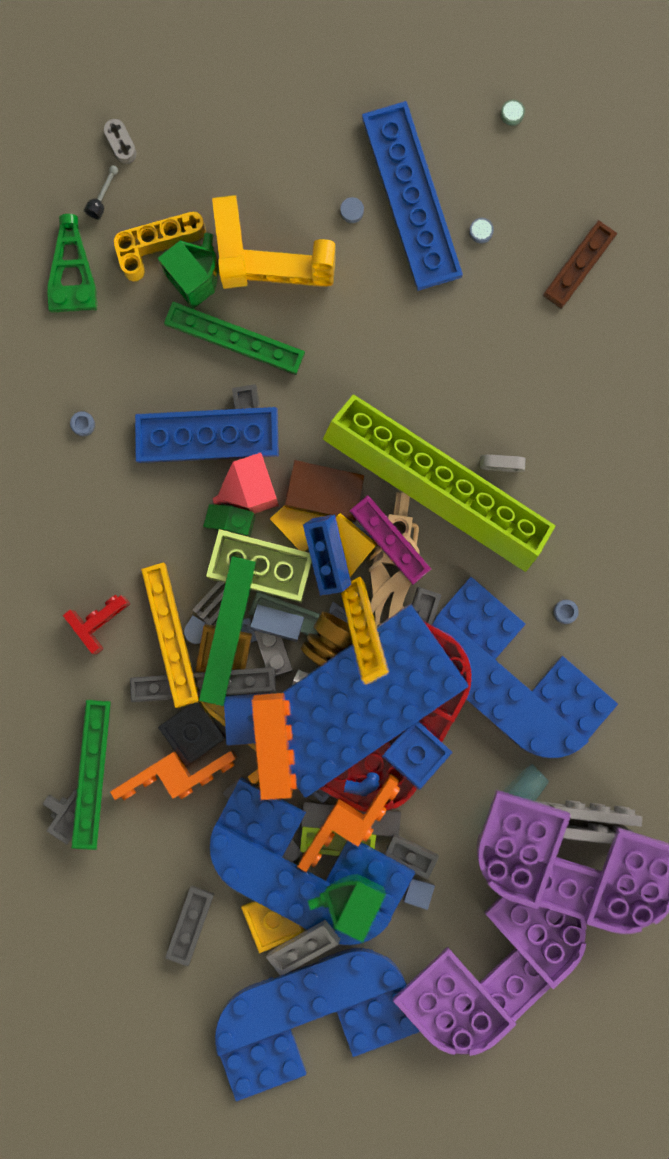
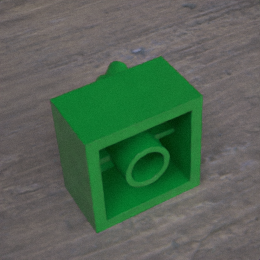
[158,233,218,309]
[308,874,386,943]

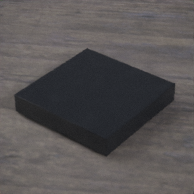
[158,702,226,767]

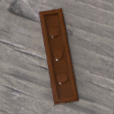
[543,220,618,309]

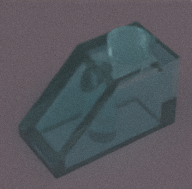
[503,764,549,802]

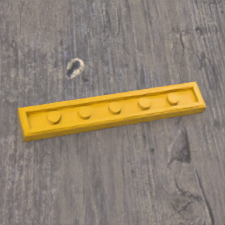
[141,562,200,708]
[341,577,389,685]

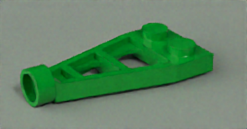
[47,214,97,312]

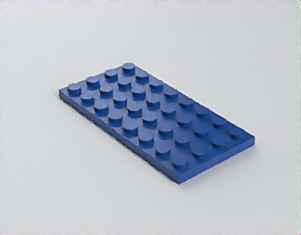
[247,603,469,798]

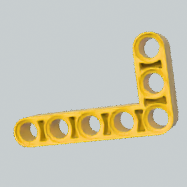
[218,239,335,286]

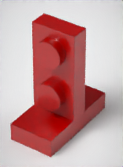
[63,595,130,654]

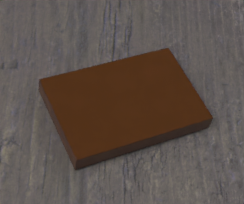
[285,460,365,522]

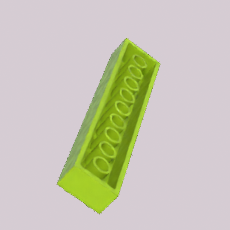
[322,394,556,572]

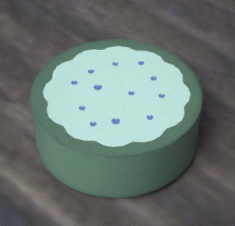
[501,100,525,126]

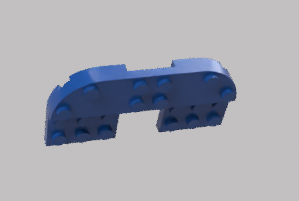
[432,577,618,758]
[210,777,415,945]
[215,948,420,1102]

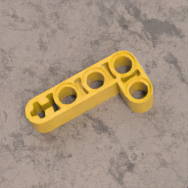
[212,195,247,289]
[114,212,206,281]

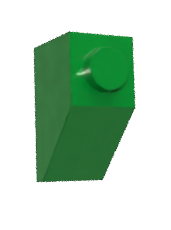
[203,504,255,537]

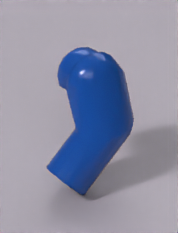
[344,772,380,796]

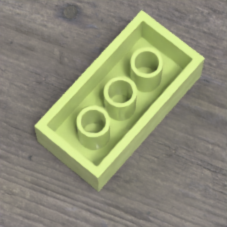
[206,529,312,603]

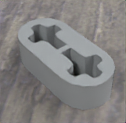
[104,119,137,164]
[480,455,526,472]

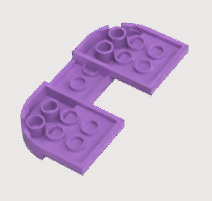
[477,790,669,934]
[393,896,587,1056]

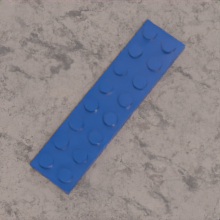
[362,101,463,291]

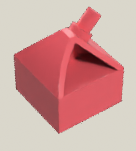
[213,453,279,514]

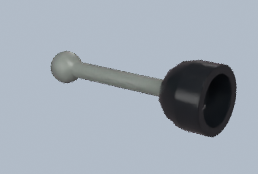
[83,166,118,220]

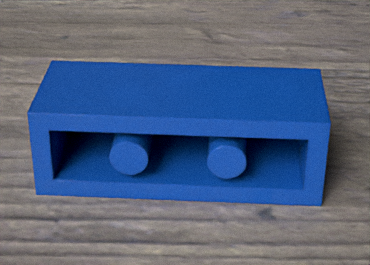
[303,514,351,596]

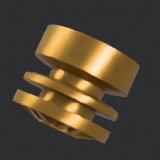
[300,612,353,666]

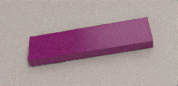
[349,495,431,585]

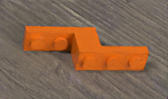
[110,750,237,800]
[298,773,400,872]

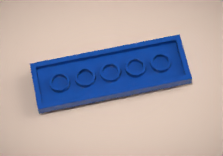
[135,407,279,463]

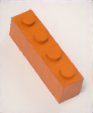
[252,693,297,800]

